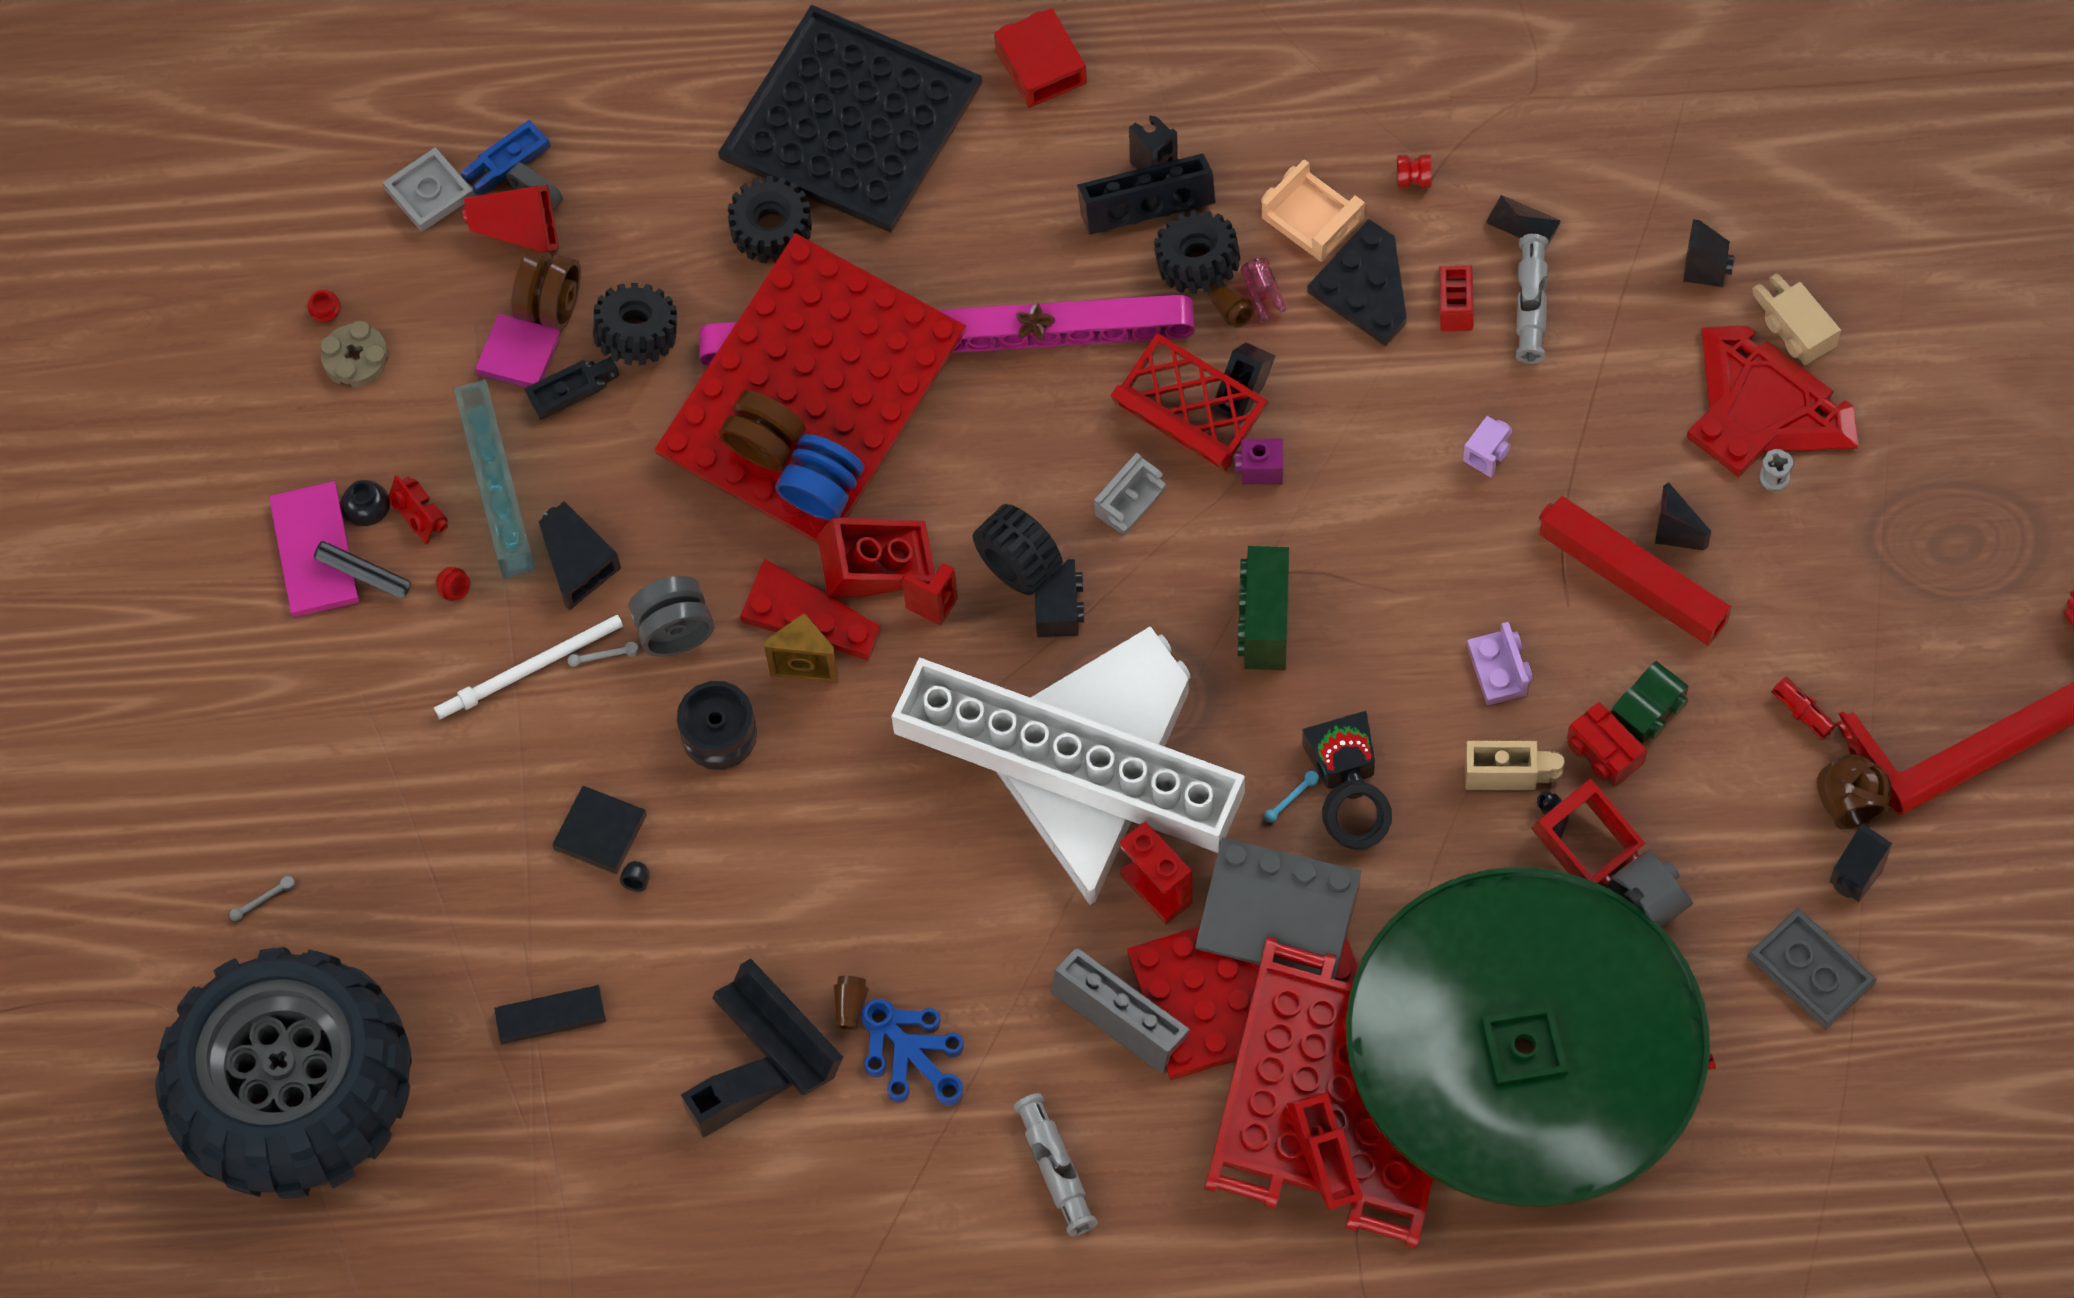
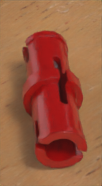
[1771,676,1837,740]

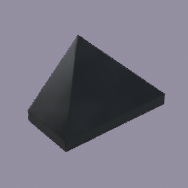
[1486,195,1561,245]

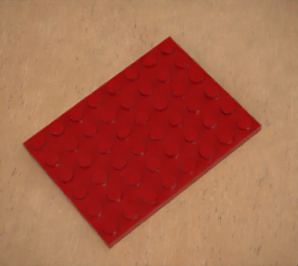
[654,233,967,544]

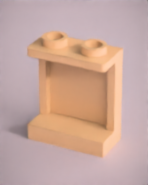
[1261,159,1365,263]

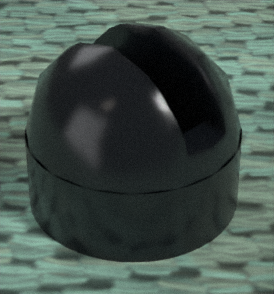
[620,861,650,892]

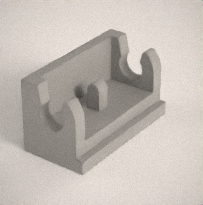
[1094,452,1166,536]

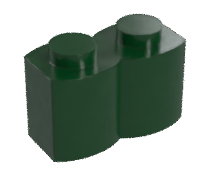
[1611,661,1689,743]

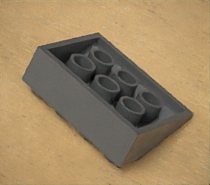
[1196,837,1361,979]

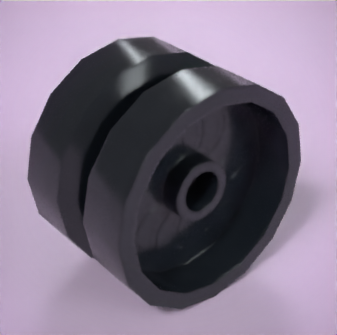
[677,681,757,770]

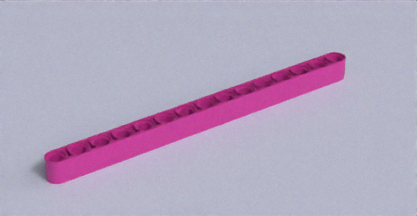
[699,295,1195,366]

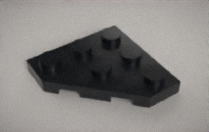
[1307,219,1407,346]

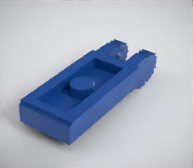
[461,120,551,196]

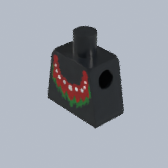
[1302,711,1375,799]

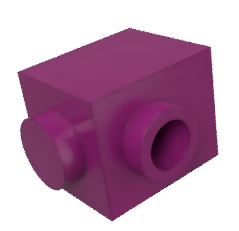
[1235,439,1283,484]

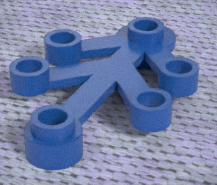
[861,999,964,1106]

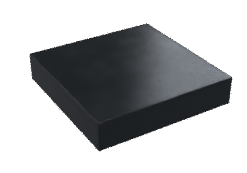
[552,786,647,874]

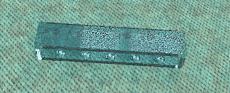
[453,380,536,579]

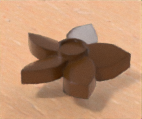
[1015,303,1055,341]

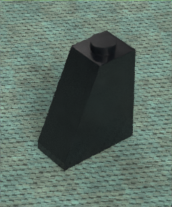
[539,501,621,611]

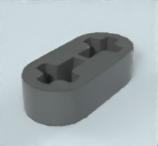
[506,162,563,210]

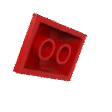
[817,517,935,598]

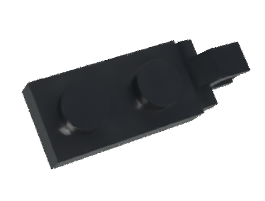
[524,357,619,420]

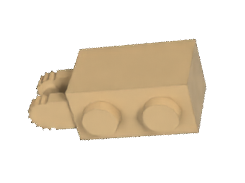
[1752,274,1841,366]
[1465,741,1565,790]

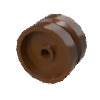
[511,249,581,330]
[718,390,806,471]

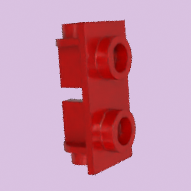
[389,475,448,545]

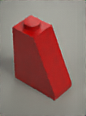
[462,184,559,252]

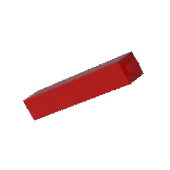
[1539,495,1732,646]

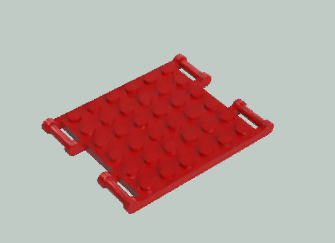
[1204,936,1433,1248]

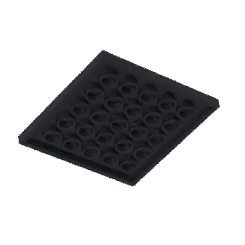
[718,4,982,233]

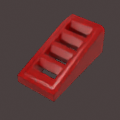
[1439,265,1474,331]

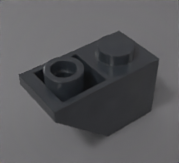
[1035,559,1084,637]

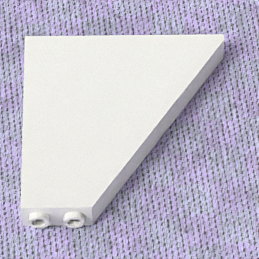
[997,626,1191,905]

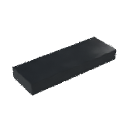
[494,985,606,1044]

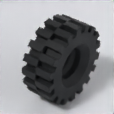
[728,176,812,263]
[1154,211,1241,294]
[593,283,677,365]

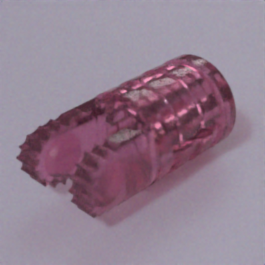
[1240,257,1288,323]

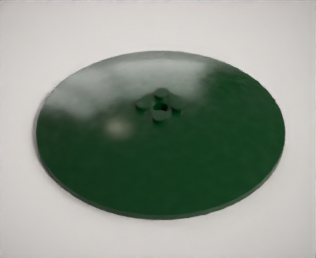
[1346,867,1710,1208]

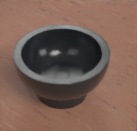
[341,480,390,526]

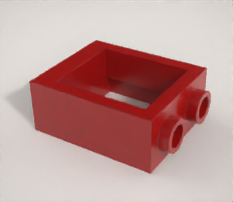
[1531,778,1646,887]

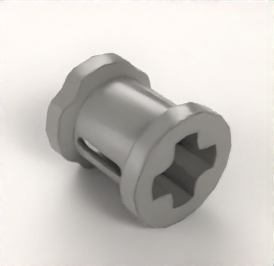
[1759,449,1793,492]

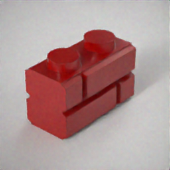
[1567,702,1647,786]

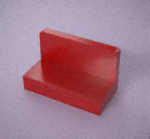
[902,562,958,626]

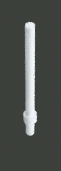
[434,615,623,720]

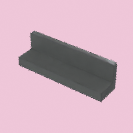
[1051,948,1190,1073]

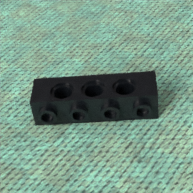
[1077,153,1216,234]

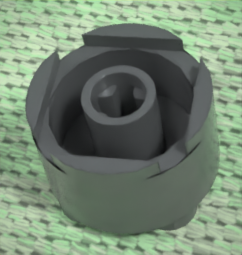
[1609,850,1693,928]

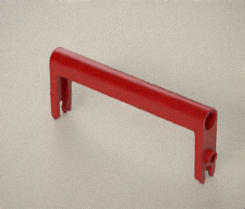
[1836,590,2074,816]

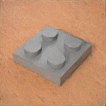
[383,147,475,232]

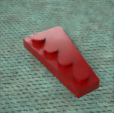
[740,558,881,661]

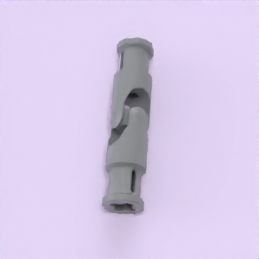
[1515,234,1548,364]
[1013,1093,1098,1236]

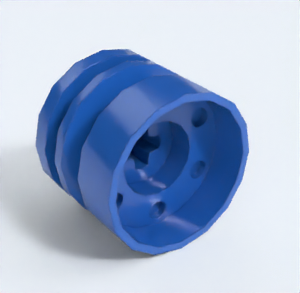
[775,434,864,520]

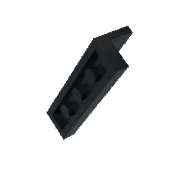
[712,959,843,1095]

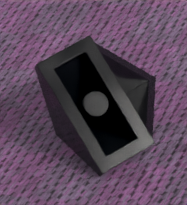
[1655,482,1711,550]

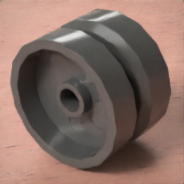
[628,576,715,657]

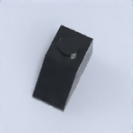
[1683,219,1734,287]
[1211,342,1276,424]
[1830,823,1892,902]

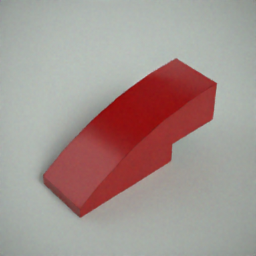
[1286,1093,1363,1210]

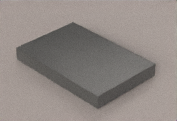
[1747,908,1877,1030]

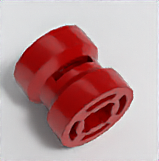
[1397,155,1432,188]

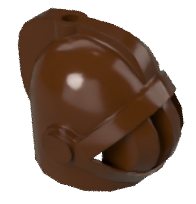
[1817,754,1891,829]

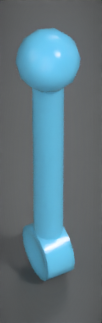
[1264,771,1319,823]

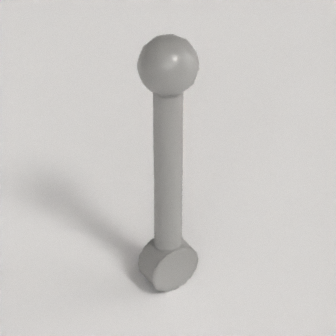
[567,642,639,667]
[229,876,295,922]

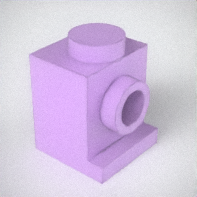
[1463,416,1513,478]

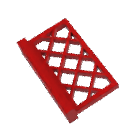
[1110,333,1269,472]

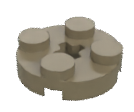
[321,321,389,387]

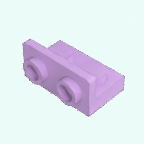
[1467,622,1533,706]

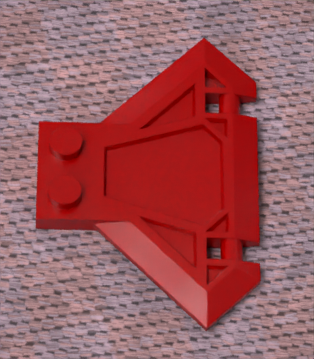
[1687,325,1858,478]

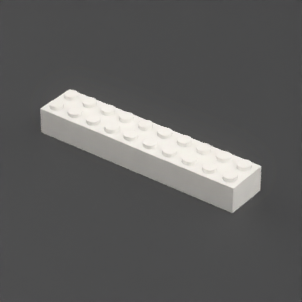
[891,657,1245,853]

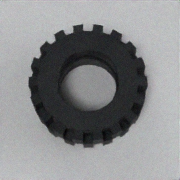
[972,504,1063,595]

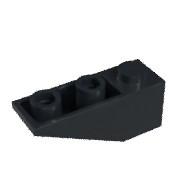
[681,1057,792,1138]

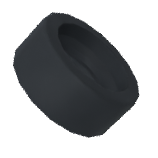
[1322,780,1392,849]

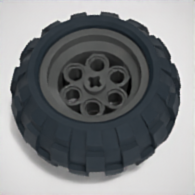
[155,947,412,1199]

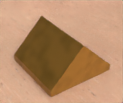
[764,613,839,683]

